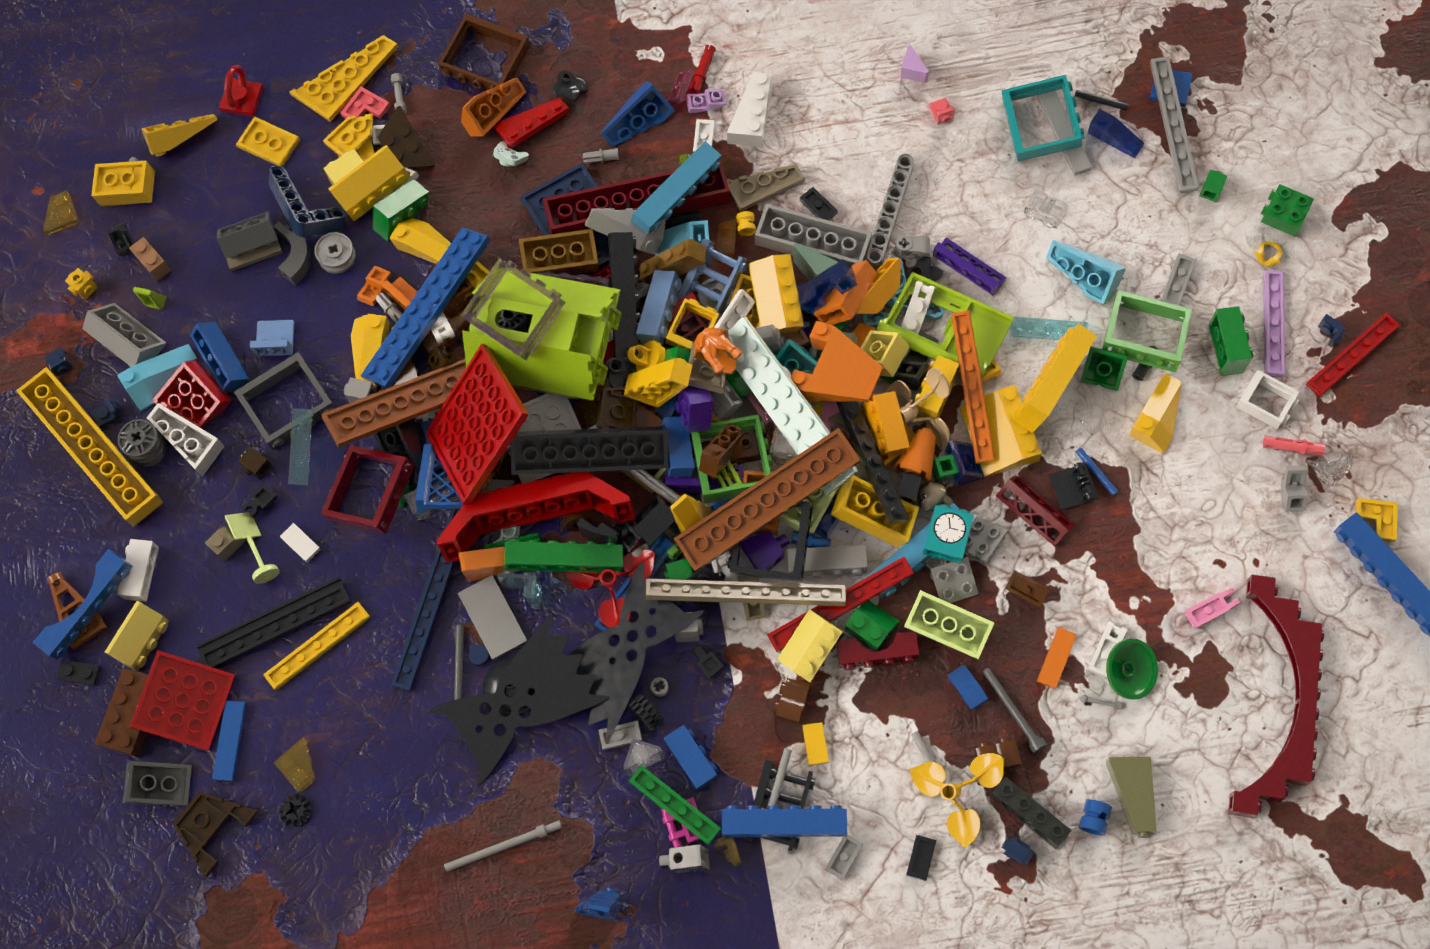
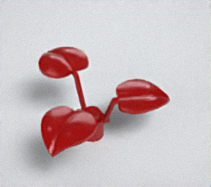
[566,550,655,628]

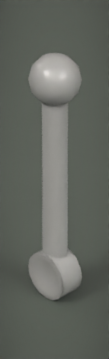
[1080,695,1122,710]

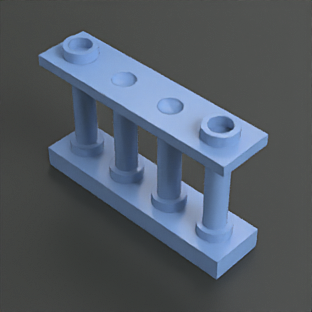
[677,239,747,325]

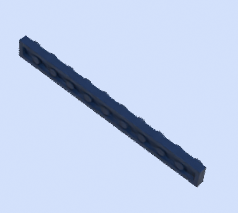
[391,509,460,692]

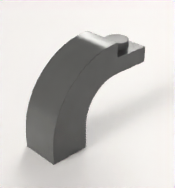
[274,221,311,286]

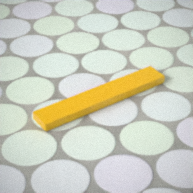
[263,602,371,691]

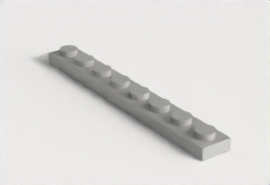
[1150,56,1199,193]

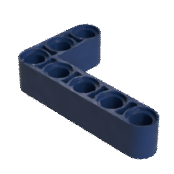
[268,166,346,237]

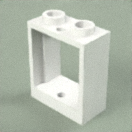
[1236,370,1299,429]

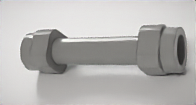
[391,73,406,114]

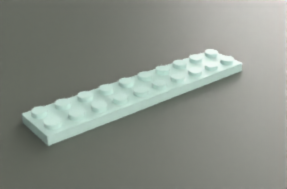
[726,317,858,495]

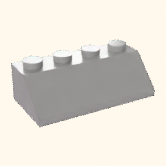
[82,303,166,367]

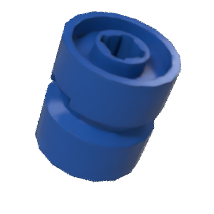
[1079,799,1112,836]

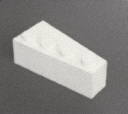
[727,72,772,147]

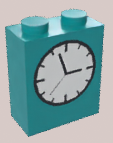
[923,504,974,564]

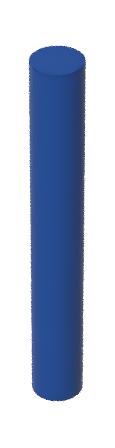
[1075,447,1118,496]

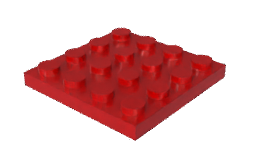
[130,650,235,751]

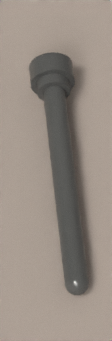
[983,668,1047,754]

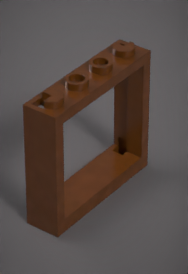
[438,13,531,90]

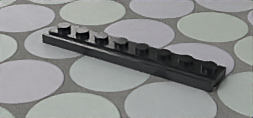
[196,576,351,668]

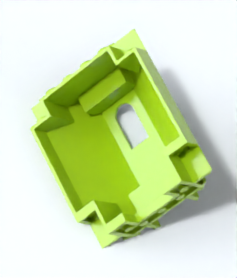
[462,267,622,401]

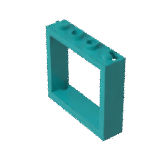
[1001,75,1085,162]

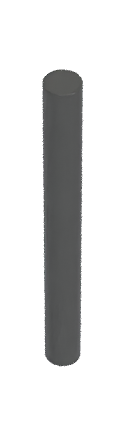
[454,625,464,700]

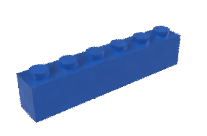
[722,805,847,837]

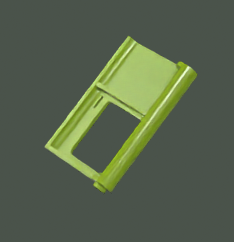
[877,272,1014,380]

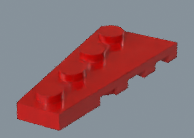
[492,98,570,149]

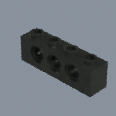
[991,777,1072,850]

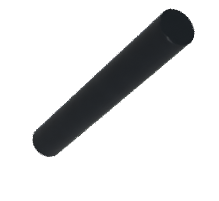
[1074,89,1129,111]

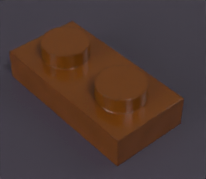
[1005,570,1050,607]

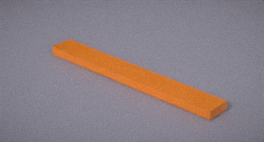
[951,310,995,464]

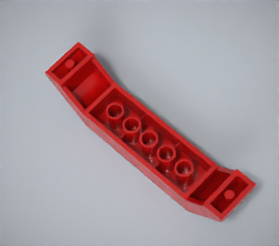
[437,472,636,563]

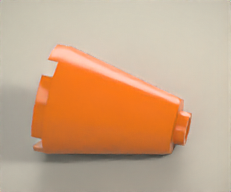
[893,428,936,483]

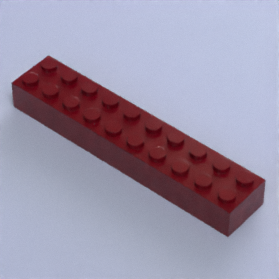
[543,161,730,235]

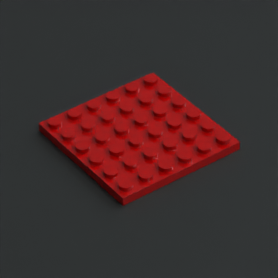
[425,344,529,505]

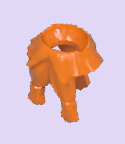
[694,327,743,375]

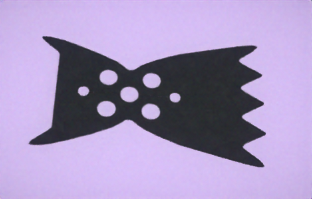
[569,561,704,738]
[428,616,609,785]

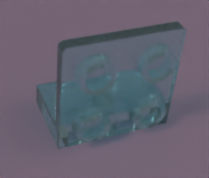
[497,571,542,609]

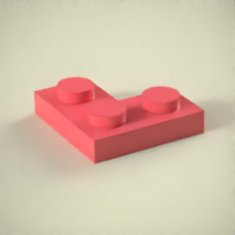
[340,87,391,119]

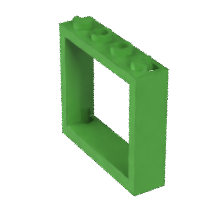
[1102,290,1192,373]
[691,414,773,504]

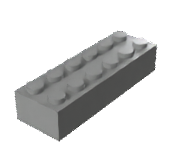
[755,204,872,271]

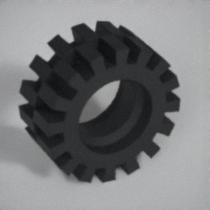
[628,694,664,732]

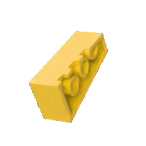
[624,358,692,408]

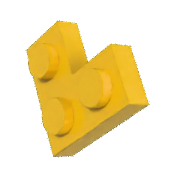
[1355,498,1398,542]

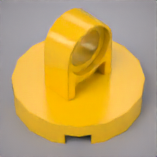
[628,340,666,371]

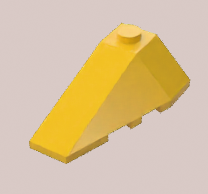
[390,218,451,264]

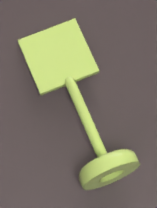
[224,512,280,584]

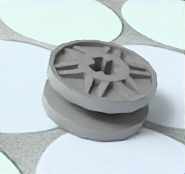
[315,232,356,274]

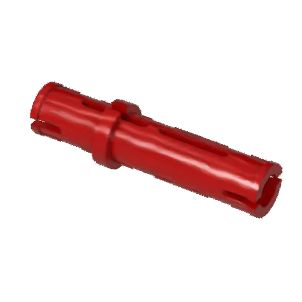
[689,45,716,94]

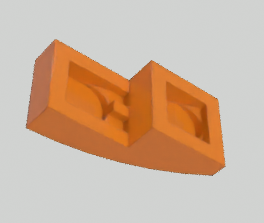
[357,266,391,307]

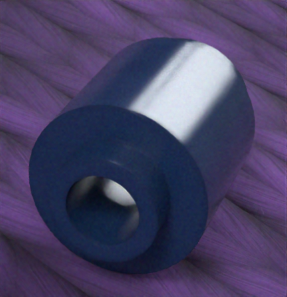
[1001,836,1034,865]

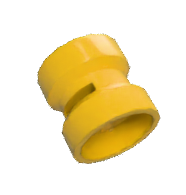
[736,211,756,236]

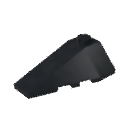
[374,418,422,491]

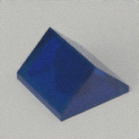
[944,440,985,486]

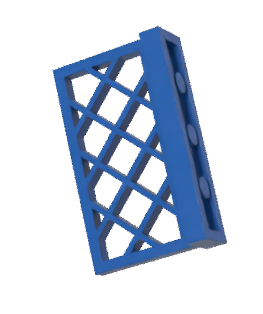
[415,444,463,513]

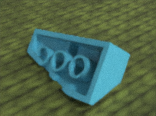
[1047,240,1126,305]
[117,344,198,412]

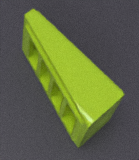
[133,287,166,310]

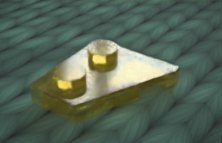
[43,191,79,235]
[274,737,316,793]

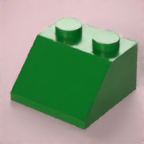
[845,601,900,651]

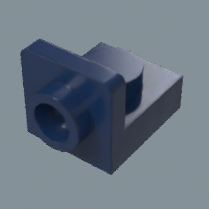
[1318,314,1346,347]
[44,348,73,376]
[91,397,121,429]

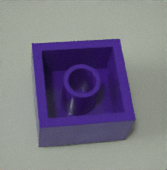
[676,385,713,433]

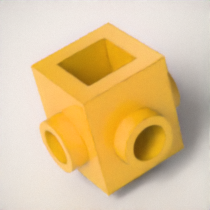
[65,268,98,300]

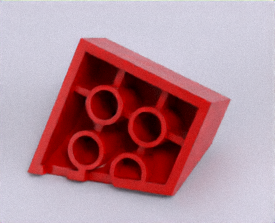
[152,360,232,428]

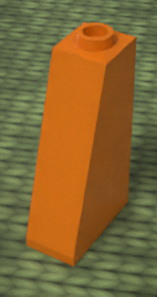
[814,260,877,325]
[459,547,517,582]

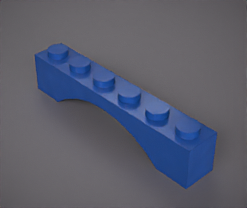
[33,549,133,659]

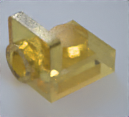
[714,837,742,866]

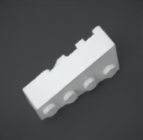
[147,403,225,477]

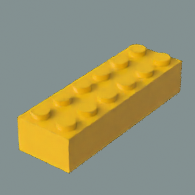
[1013,323,1097,433]

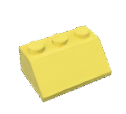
[105,601,169,671]
[777,609,843,682]

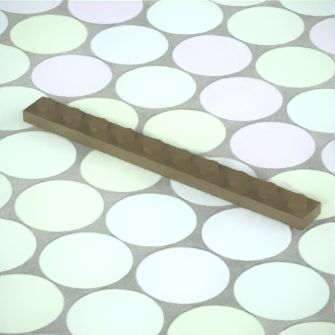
[646,579,846,606]

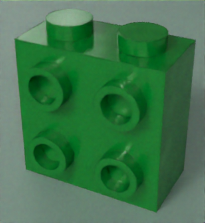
[1261,184,1314,237]

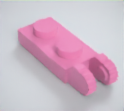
[1184,588,1242,629]

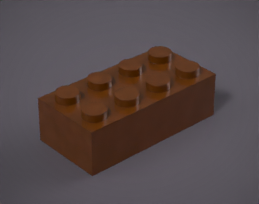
[94,668,149,758]

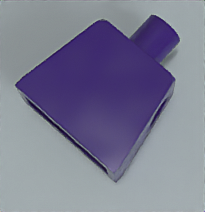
[741,531,790,578]

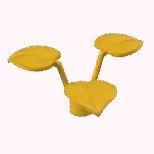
[909,753,1004,847]

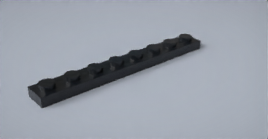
[836,402,909,525]

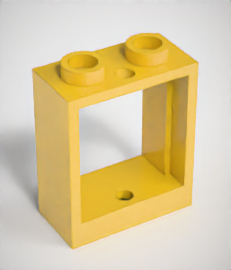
[665,298,719,351]

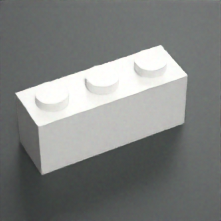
[117,539,159,602]

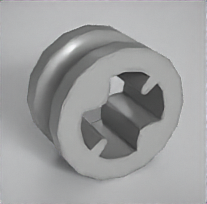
[650,677,669,697]

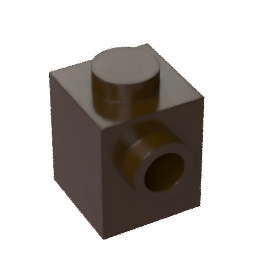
[238,447,272,480]

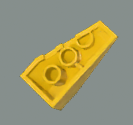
[142,114,217,156]
[351,314,391,390]
[1129,374,1182,454]
[670,494,712,533]

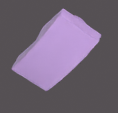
[686,89,726,113]

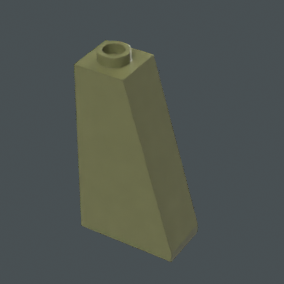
[1106,757,1157,838]

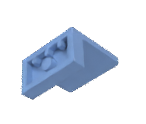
[250,320,295,356]

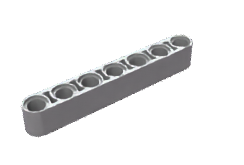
[867,154,914,271]

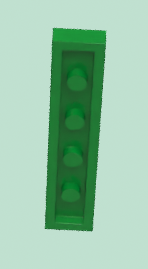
[629,765,721,846]

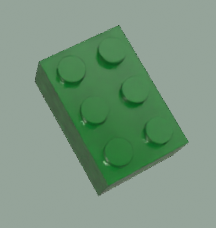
[1209,306,1253,376]

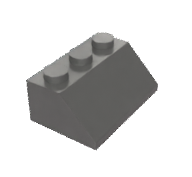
[217,211,278,259]

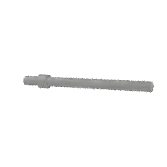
[444,820,562,872]

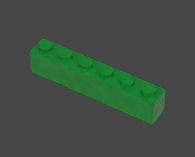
[503,539,623,573]

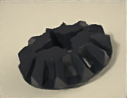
[279,794,312,827]

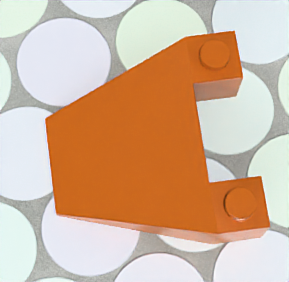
[791,321,883,402]

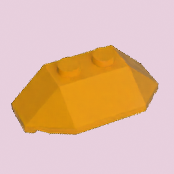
[855,258,901,314]

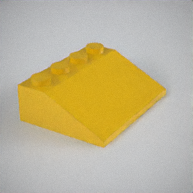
[959,385,1042,477]

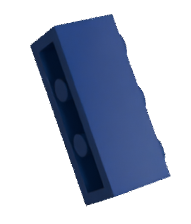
[662,416,697,478]
[664,725,718,792]

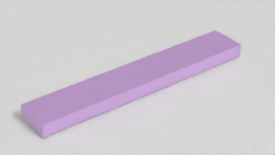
[1263,270,1285,377]

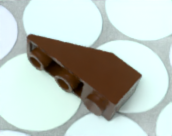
[698,423,745,478]

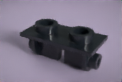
[665,211,701,229]

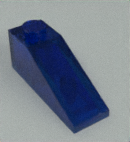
[1087,109,1144,158]

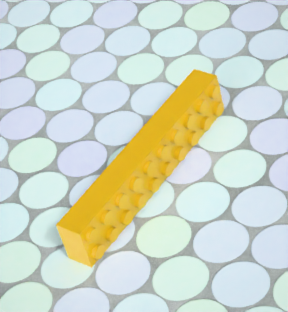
[16,367,163,527]

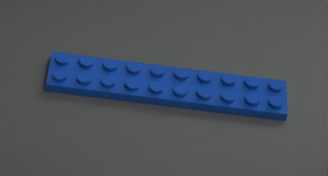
[360,227,491,389]

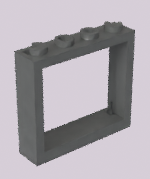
[234,352,336,450]

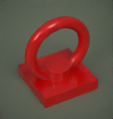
[219,65,264,117]

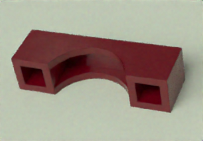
[836,631,919,671]

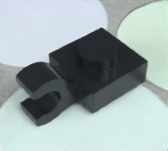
[692,644,724,680]

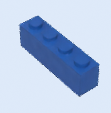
[190,322,249,392]

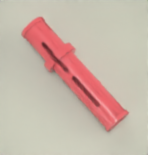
[1263,435,1325,456]

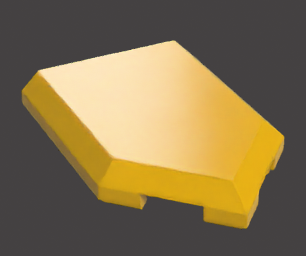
[323,114,373,157]

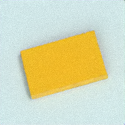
[236,116,300,167]

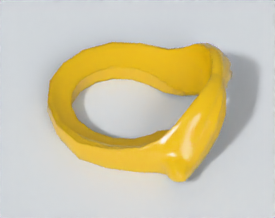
[1253,241,1282,267]

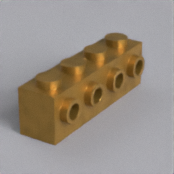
[639,238,706,285]

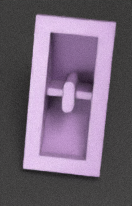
[901,45,929,83]

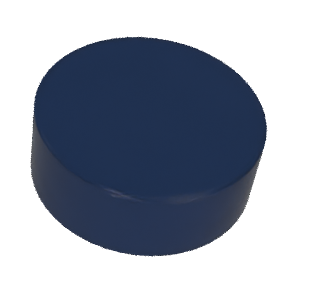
[469,645,489,666]

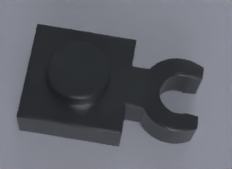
[242,483,278,518]

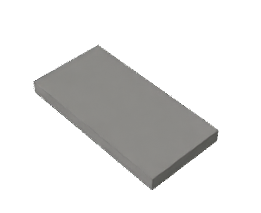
[458,575,527,661]

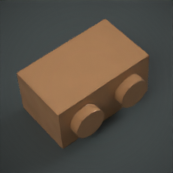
[129,237,171,281]

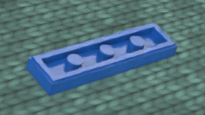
[212,701,247,782]

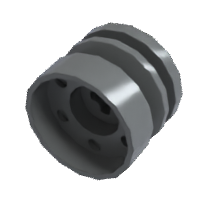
[118,419,167,467]

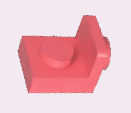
[929,97,955,124]

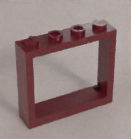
[321,445,415,534]

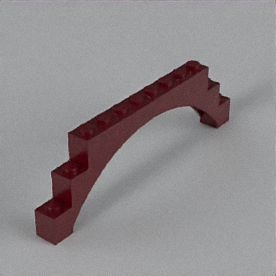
[1228,574,1325,818]

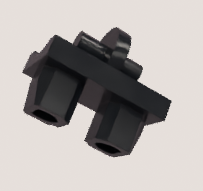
[108,223,134,256]

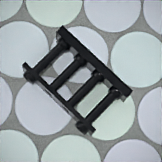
[744,759,816,854]

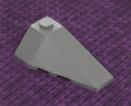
[585,208,666,255]

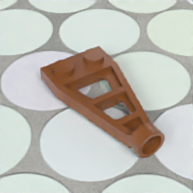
[47,572,108,650]

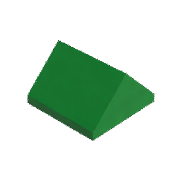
[1080,346,1128,391]

